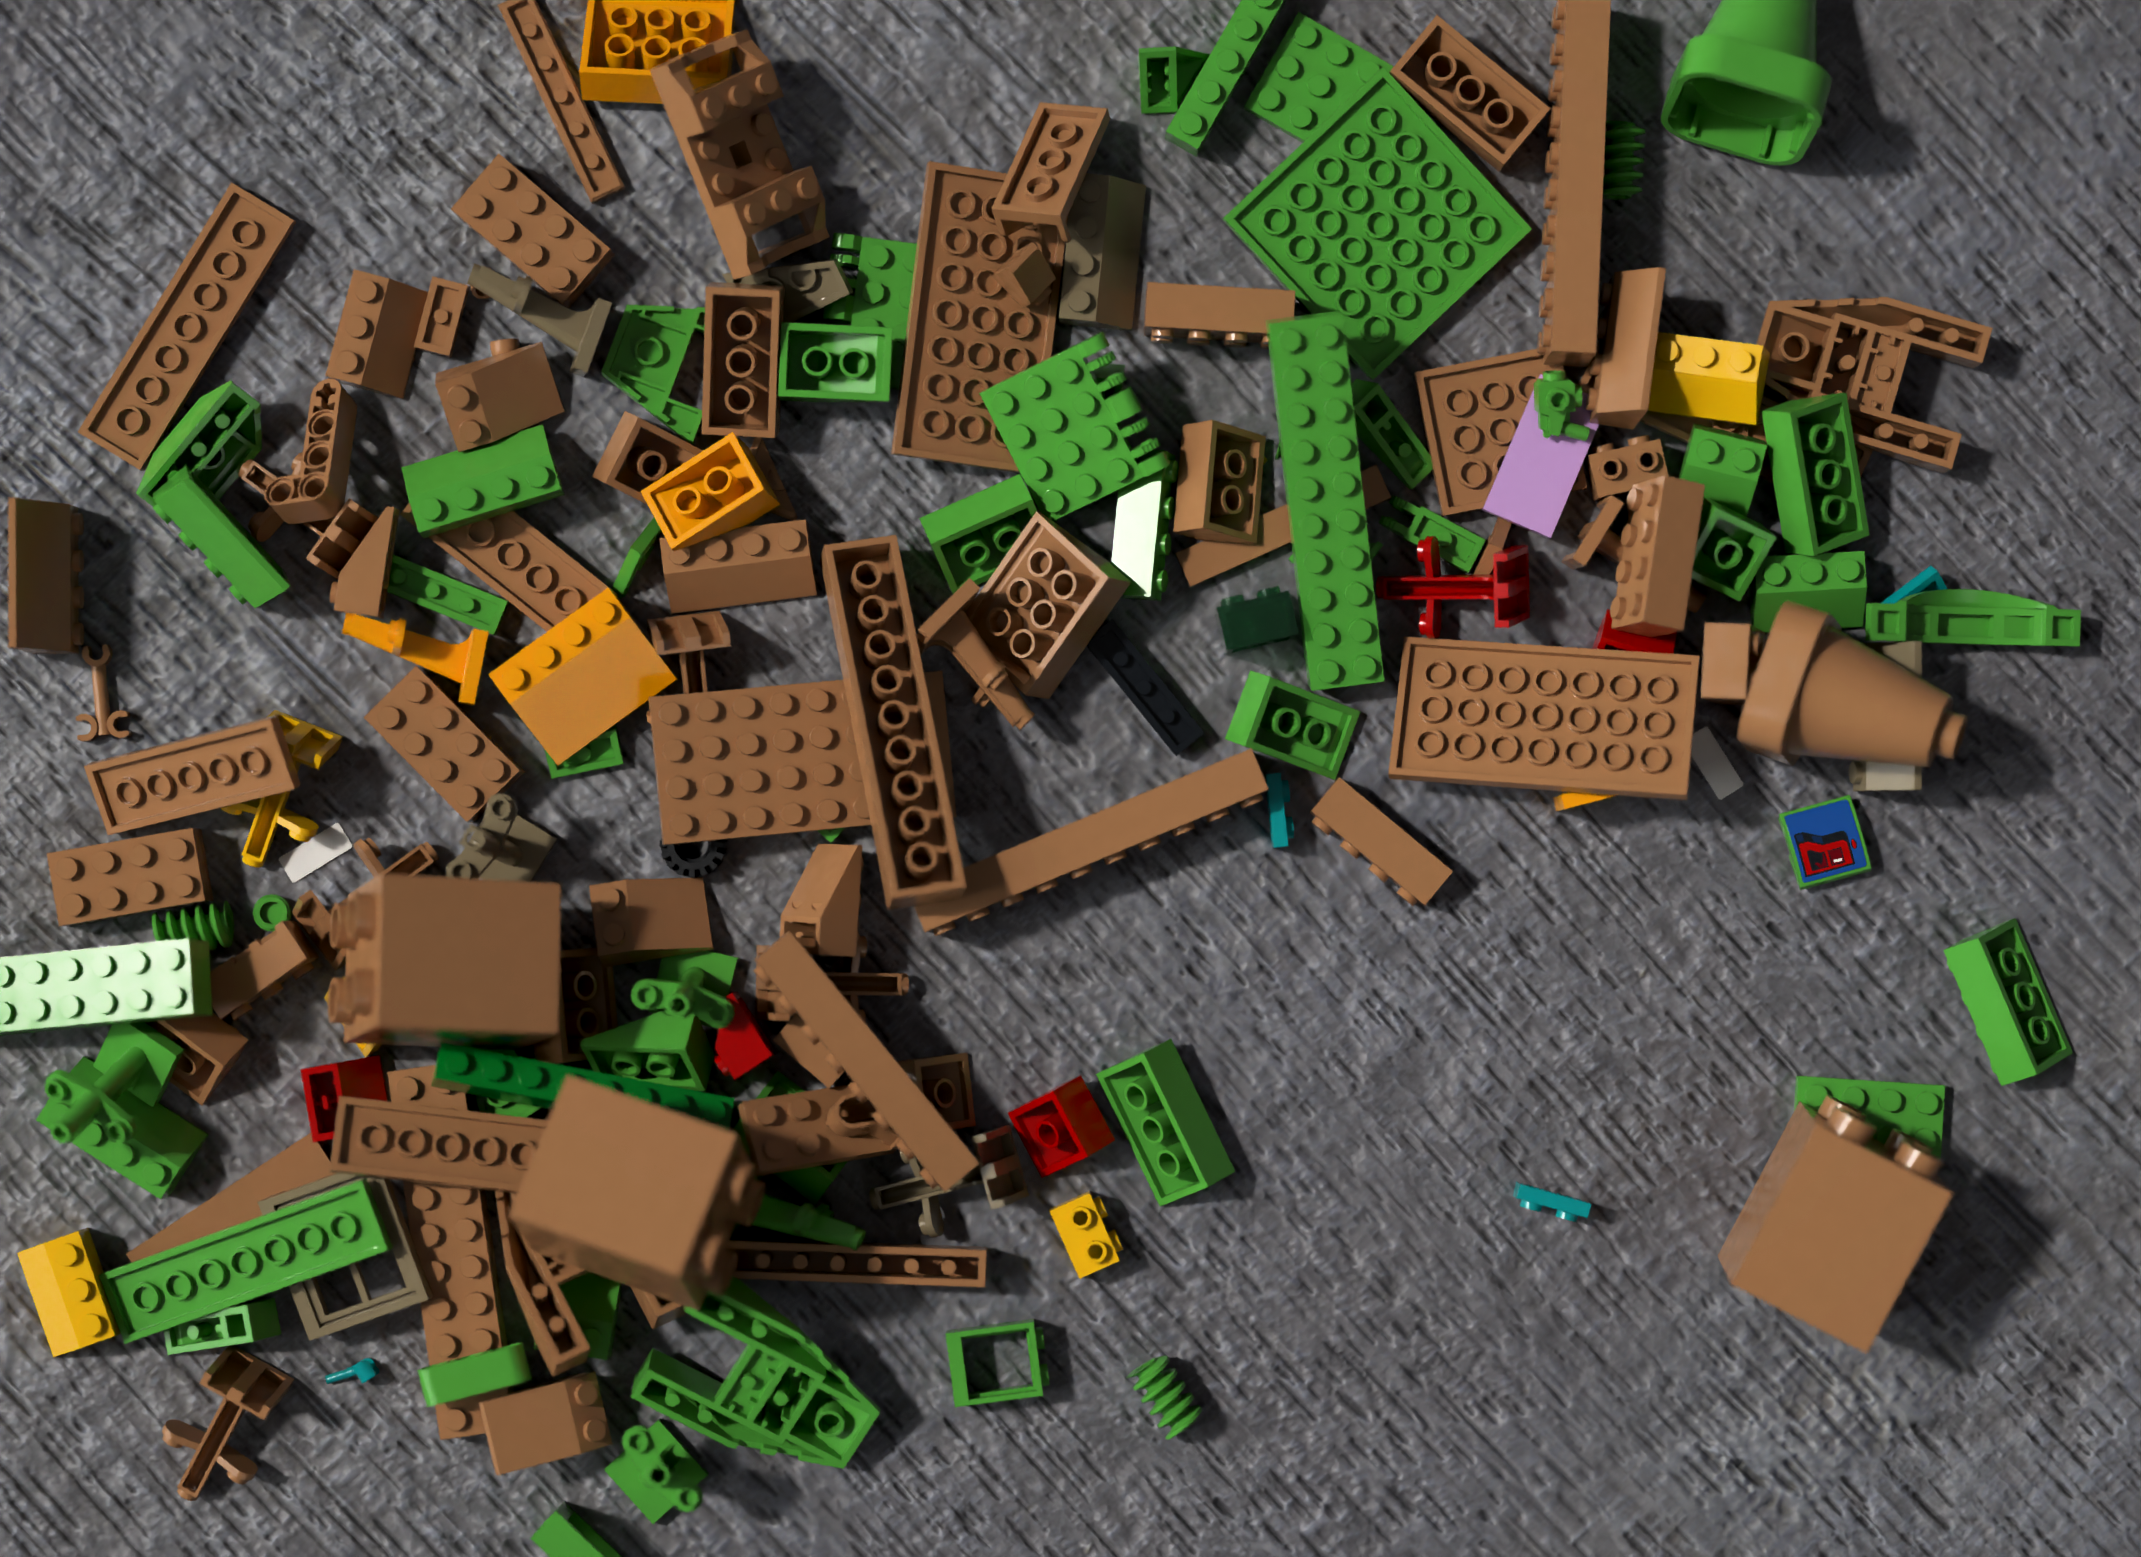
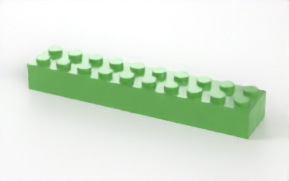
[1265,311,1385,691]

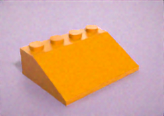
[579,0,735,104]
[488,587,678,766]

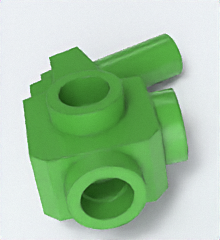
[1534,370,1590,441]

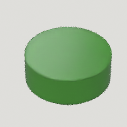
[253,894,292,931]

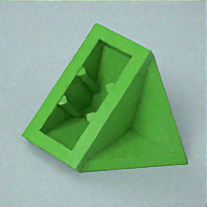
[1138,46,1210,114]

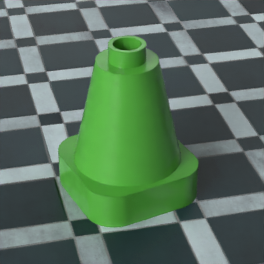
[1661,0,1832,166]

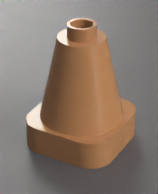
[1738,600,1968,768]

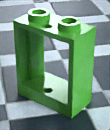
[945,1319,1050,1407]
[530,1501,623,1557]

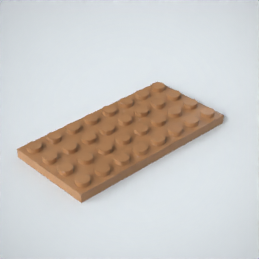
[891,161,1069,473]
[1388,636,1700,800]
[648,671,957,845]

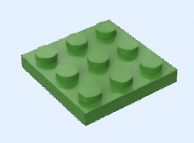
[1244,12,1394,143]

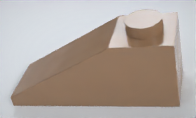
[330,506,400,619]

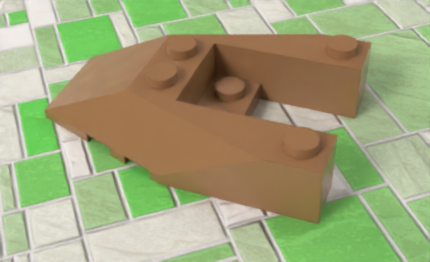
[1756,297,1993,474]
[495,1191,686,1377]

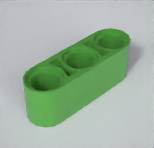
[417,1342,531,1407]

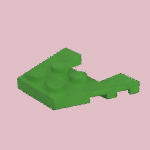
[601,305,705,444]

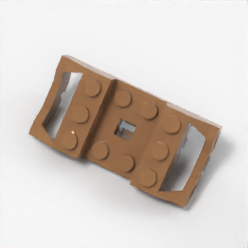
[650,29,830,279]

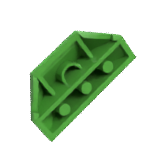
[136,380,262,506]

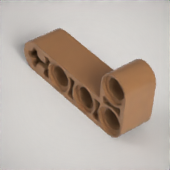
[264,378,357,524]

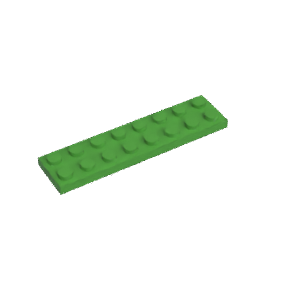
[99,1178,393,1344]

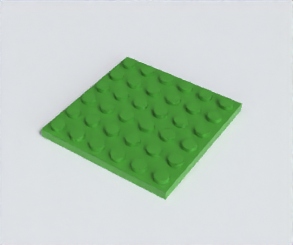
[1222,67,1532,380]

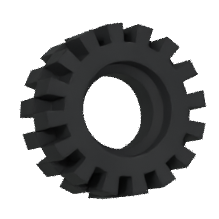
[659,838,728,877]

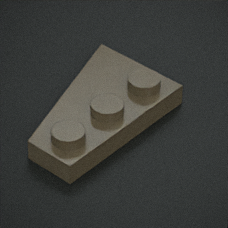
[723,259,853,323]

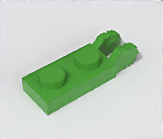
[1379,496,1486,574]

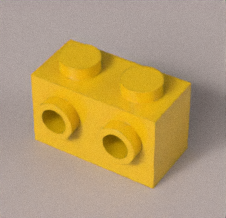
[1049,1191,1124,1279]

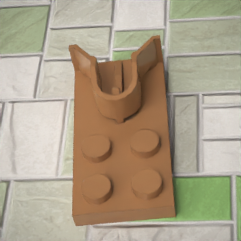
[991,102,1111,242]
[738,1084,900,1176]

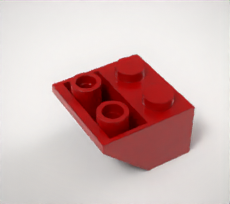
[300,1055,388,1142]

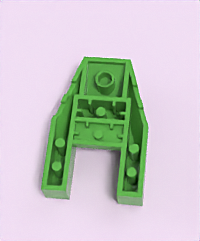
[631,1276,881,1469]

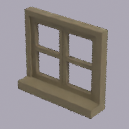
[258,1173,433,1341]

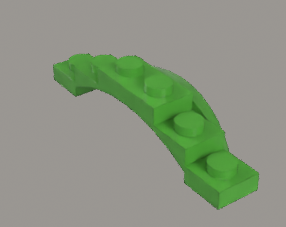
[1865,589,2081,647]

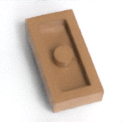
[414,276,470,358]

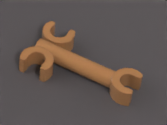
[76,644,132,742]

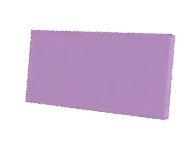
[1482,374,1599,539]

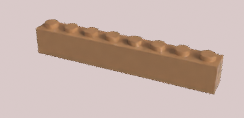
[753,931,979,1192]
[726,1238,987,1287]

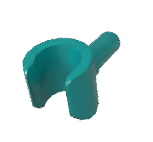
[325,1358,380,1384]

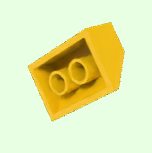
[1648,332,1770,426]
[17,1228,121,1357]

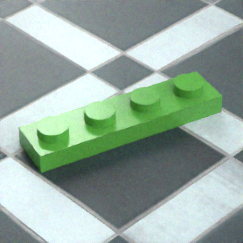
[388,555,509,636]

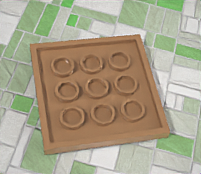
[1414,349,1587,517]

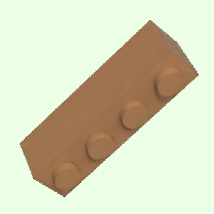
[1310,777,1453,906]

